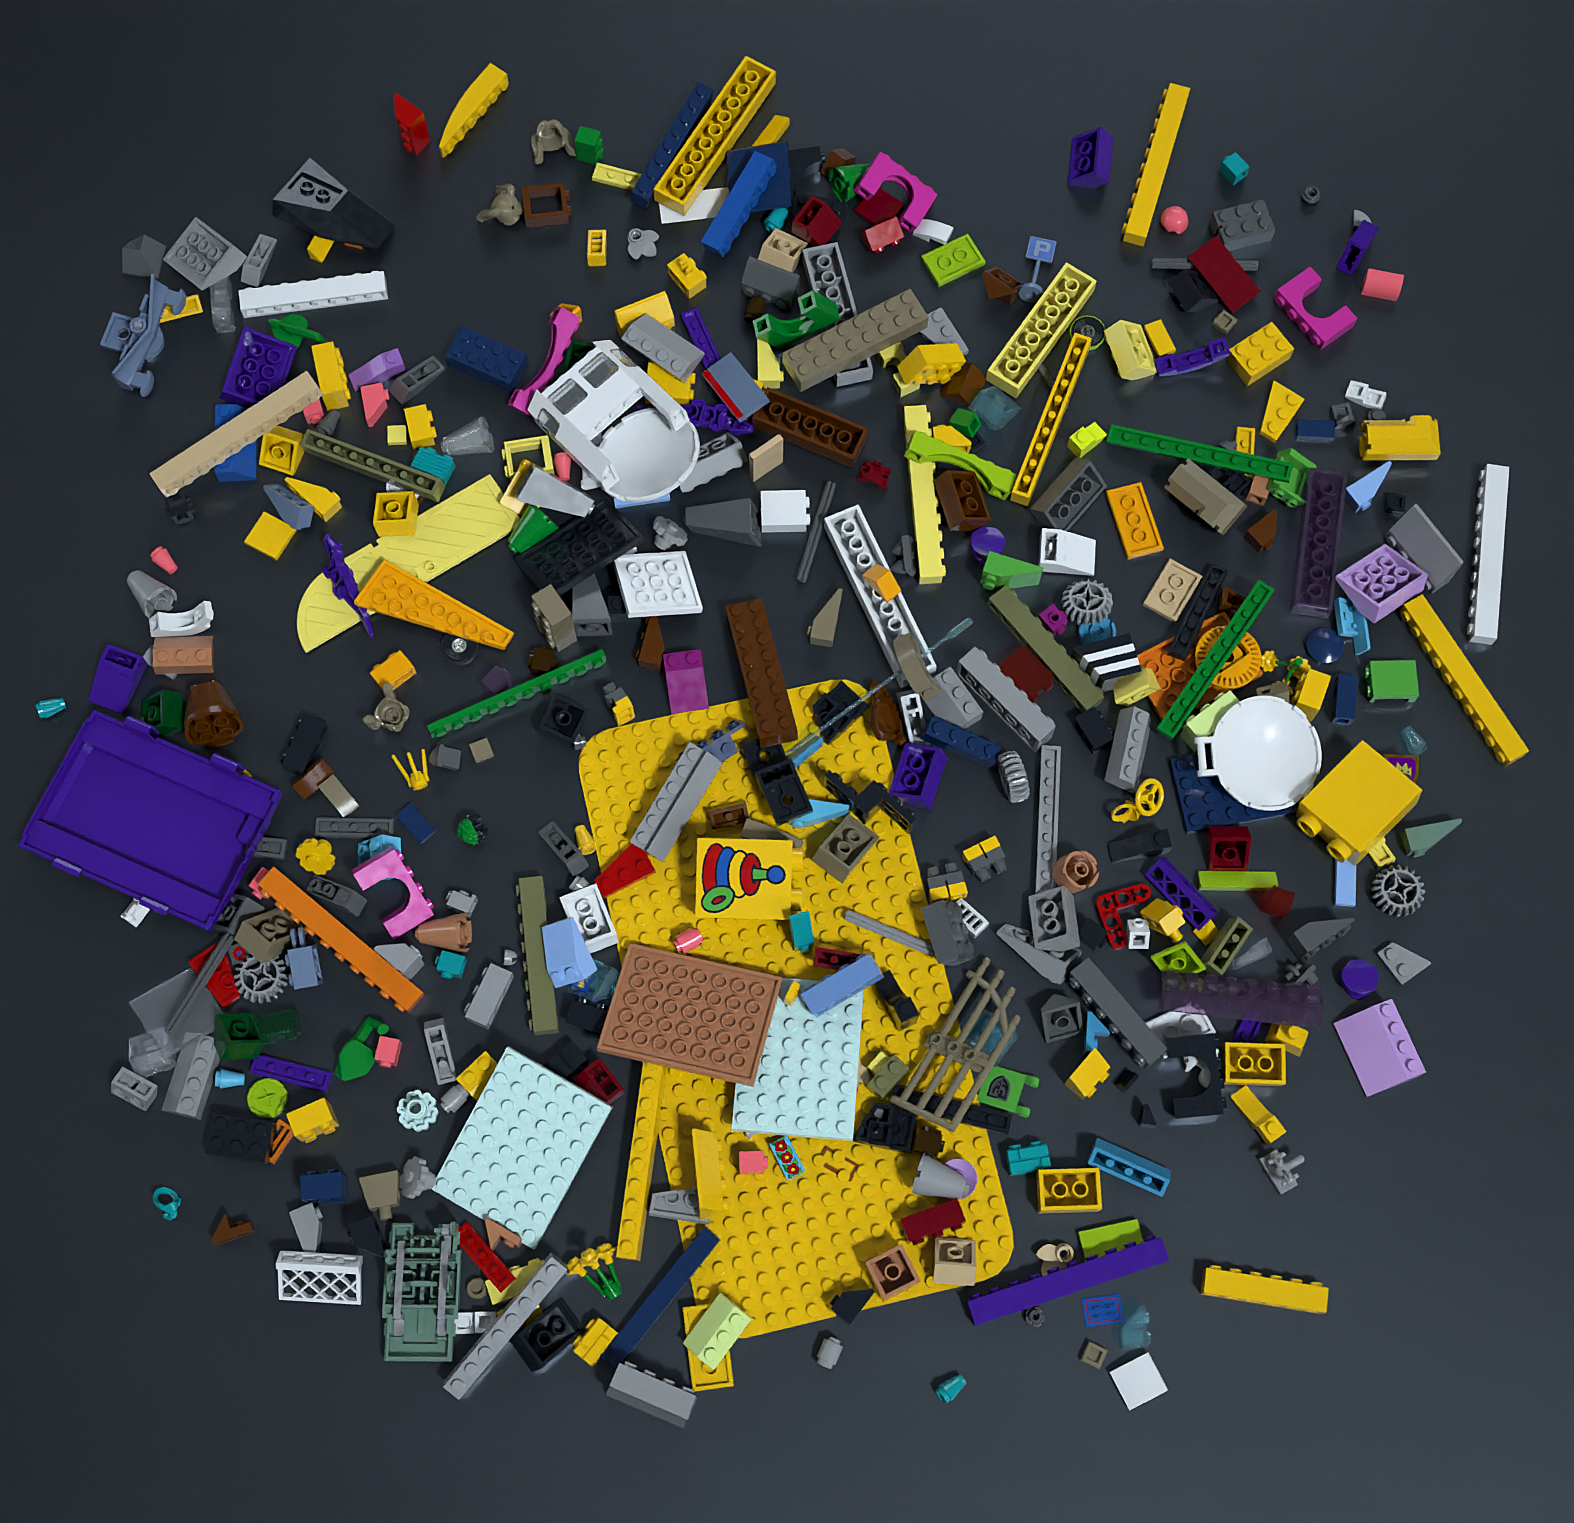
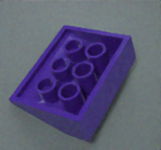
[219,326,297,407]

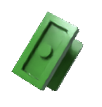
[1266,448,1317,507]
[1363,660,1419,702]

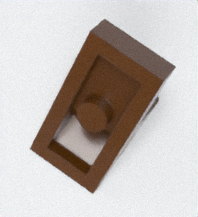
[211,1214,256,1246]

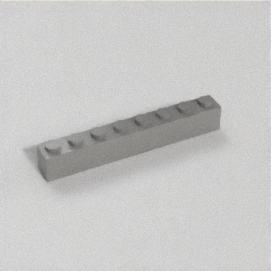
[443,1252,567,1400]

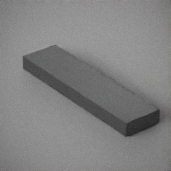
[315,817,394,839]

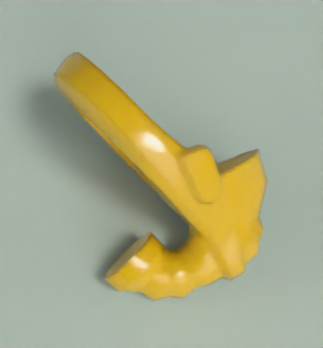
[1111,800,1140,823]

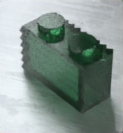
[257,1008,302,1044]

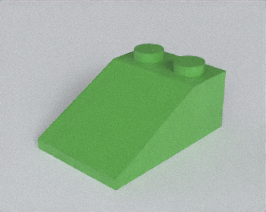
[980,551,1044,590]

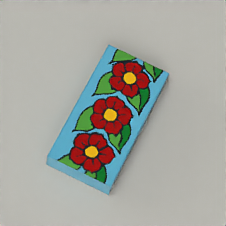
[769,1136,805,1181]

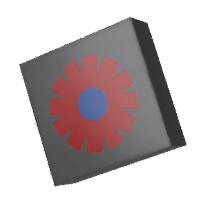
[228,943,252,967]

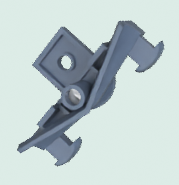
[100,274,186,397]

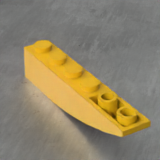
[439,63,509,158]

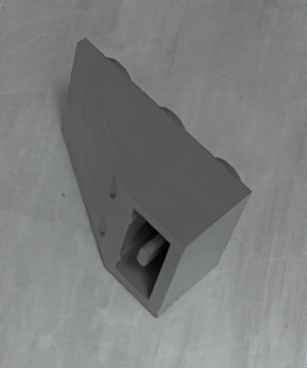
[1285,918,1355,961]

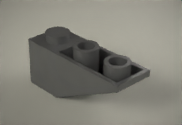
[305,874,368,917]

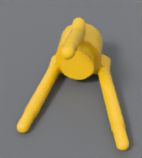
[392,749,430,790]

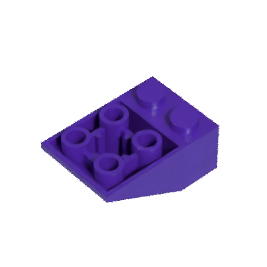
[88,644,148,715]

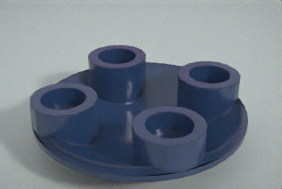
[1306,628,1344,663]

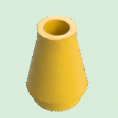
[574,825,596,855]

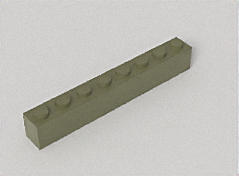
[300,429,446,502]
[987,585,1104,713]
[516,876,559,1036]

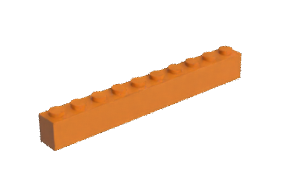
[258,867,424,1013]

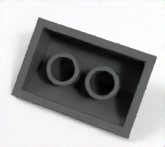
[741,256,800,311]

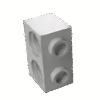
[111,1067,158,1111]

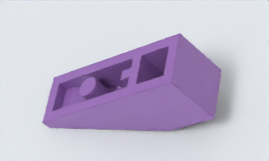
[349,348,406,392]

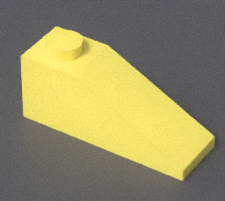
[757,338,784,389]

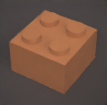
[864,1244,920,1302]

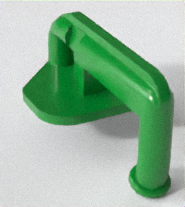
[268,314,329,348]
[335,1017,389,1081]

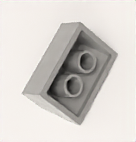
[919,666,983,730]
[1028,885,1080,952]

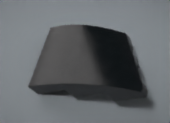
[812,680,870,745]
[853,1103,919,1154]

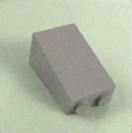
[514,463,595,517]

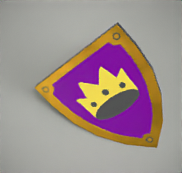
[1384,754,1420,784]

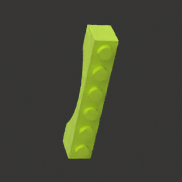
[904,430,1017,500]

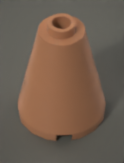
[415,913,472,952]

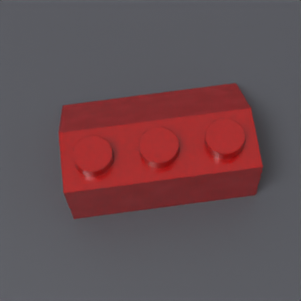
[394,93,430,156]

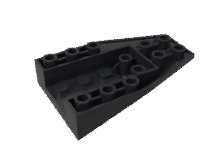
[272,158,395,250]

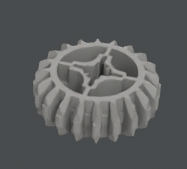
[1061,578,1113,626]
[997,751,1030,803]
[1371,864,1425,917]
[234,955,289,1004]

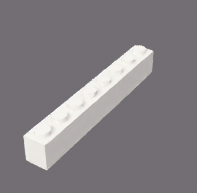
[239,271,388,318]

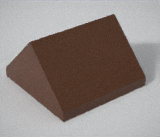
[940,363,987,410]

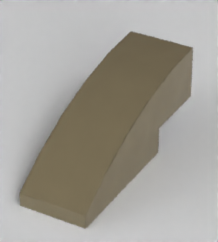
[740,818,804,848]

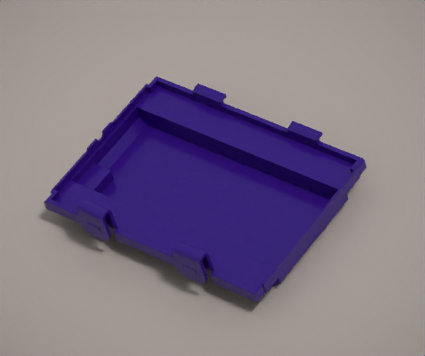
[18,710,283,932]

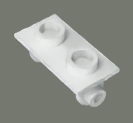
[120,899,150,928]

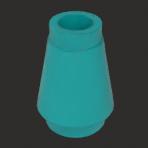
[35,698,66,719]
[935,1374,966,1404]

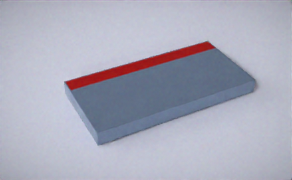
[701,352,770,423]

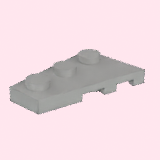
[649,1187,710,1225]

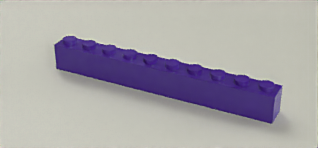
[966,1235,1170,1326]

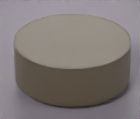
[467,1278,488,1299]

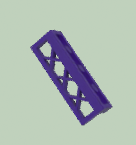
[1145,857,1219,931]

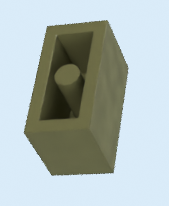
[867,1055,909,1101]

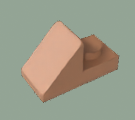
[485,1218,522,1251]

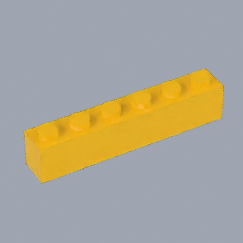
[1200,1265,1329,1314]

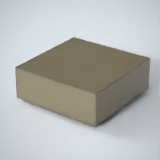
[1212,309,1238,335]
[469,738,494,763]
[1080,1341,1108,1370]

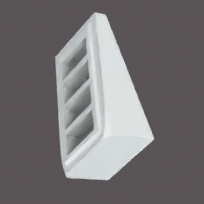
[956,898,989,939]

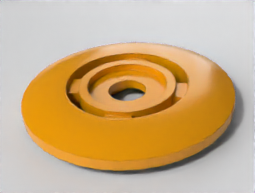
[1195,626,1261,689]

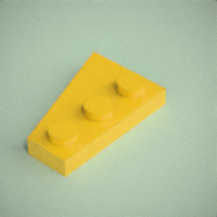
[1259,380,1305,443]

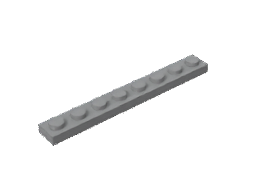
[1035,745,1061,894]

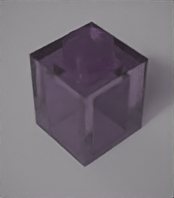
[481,665,512,696]

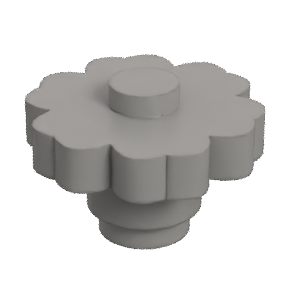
[653,516,688,550]
[399,1156,436,1199]

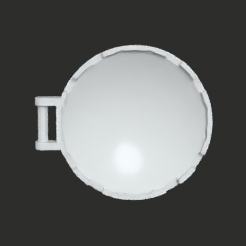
[581,408,700,502]
[1194,696,1322,811]

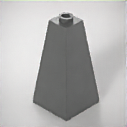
[683,498,762,547]
[572,574,613,636]

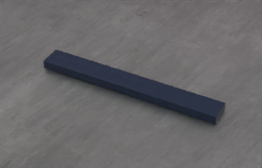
[600,1227,721,1371]

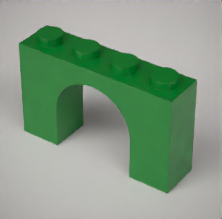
[753,290,840,349]

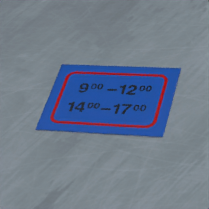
[1082,1293,1124,1328]

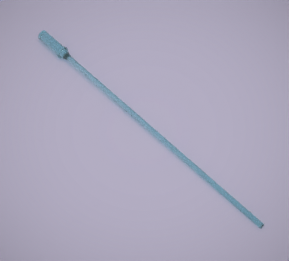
[786,617,973,755]

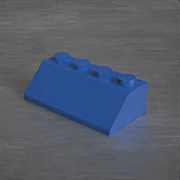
[215,404,257,482]

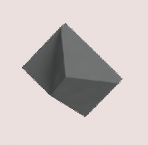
[122,235,167,279]
[1041,994,1084,1043]

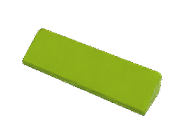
[1198,871,1278,891]

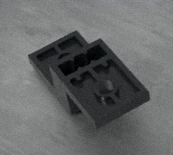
[740,738,813,826]
[823,770,916,834]

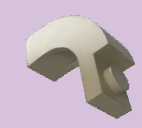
[893,632,941,701]

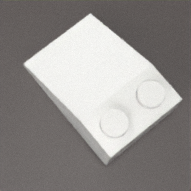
[559,884,619,953]

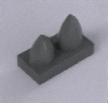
[890,535,918,577]

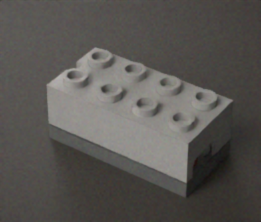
[606,1361,697,1429]

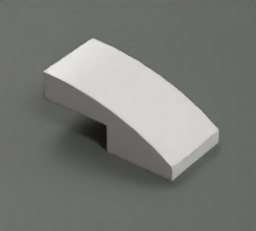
[913,219,953,245]
[1345,380,1386,410]
[454,1312,496,1334]

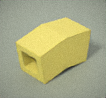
[867,1051,891,1076]

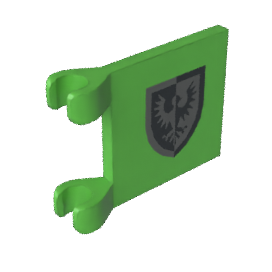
[977,1065,1039,1118]

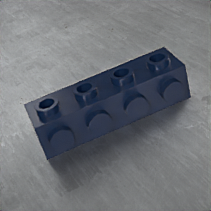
[920,716,1002,769]

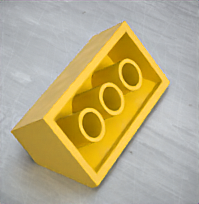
[692,1129,728,1220]

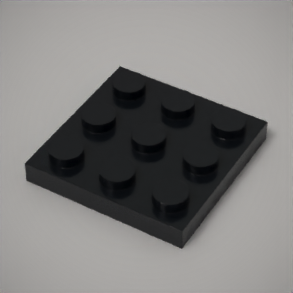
[784,191,848,247]

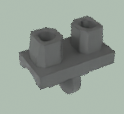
[1281,963,1319,998]

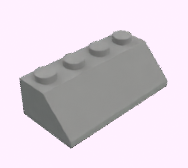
[621,314,705,383]
[677,432,748,493]
[1105,706,1151,794]
[161,1033,220,1120]

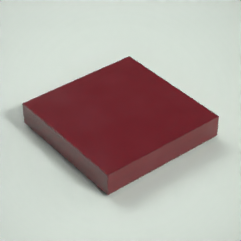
[854,187,904,225]

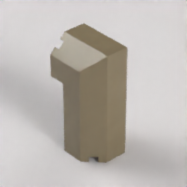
[1164,459,1247,535]

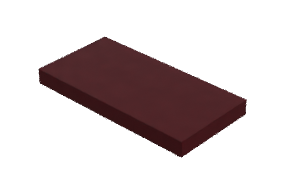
[1187,236,1261,314]

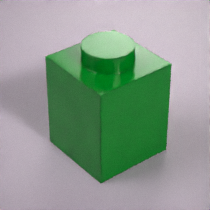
[949,408,982,438]

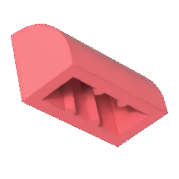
[1361,268,1404,301]

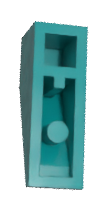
[788,911,814,953]

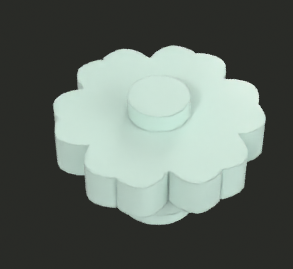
[397,1090,439,1132]

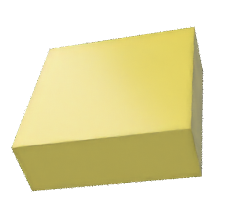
[387,425,407,445]

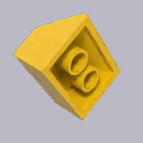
[614,291,675,345]

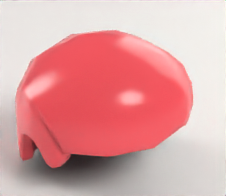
[1160,206,1189,234]

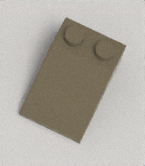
[812,814,879,883]
[234,908,307,964]

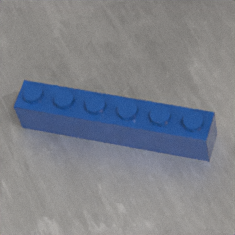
[701,151,777,257]

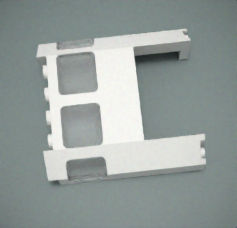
[528,340,689,491]

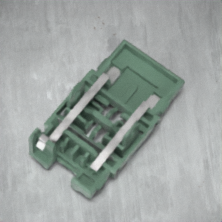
[382,1222,462,1362]

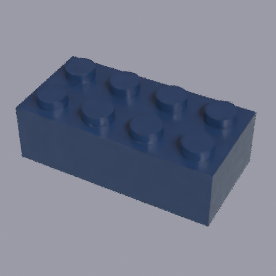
[445,325,529,394]

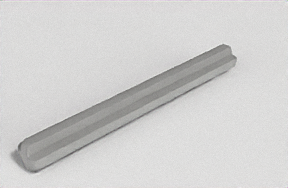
[844,910,935,956]

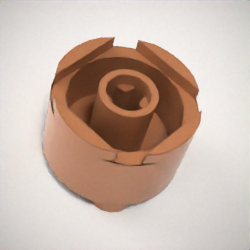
[1052,851,1099,894]

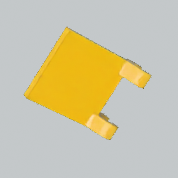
[499,459,540,516]

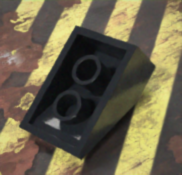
[509,1297,586,1372]

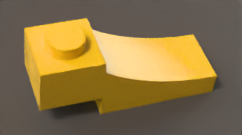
[1229,1085,1287,1145]

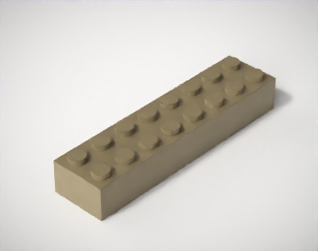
[782,289,929,392]

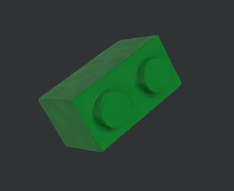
[575,126,605,165]

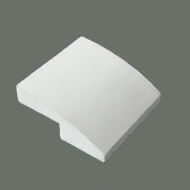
[1110,1352,1168,1410]

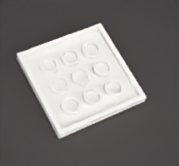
[613,551,703,618]

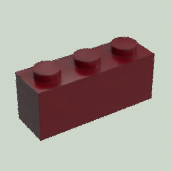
[813,942,875,970]
[899,1198,966,1246]

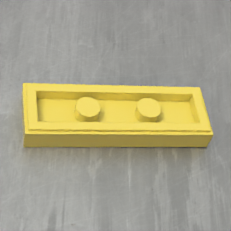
[592,163,642,191]

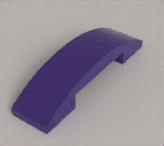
[1154,337,1230,376]

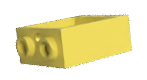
[502,435,555,481]

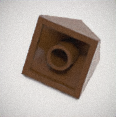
[983,266,1023,306]

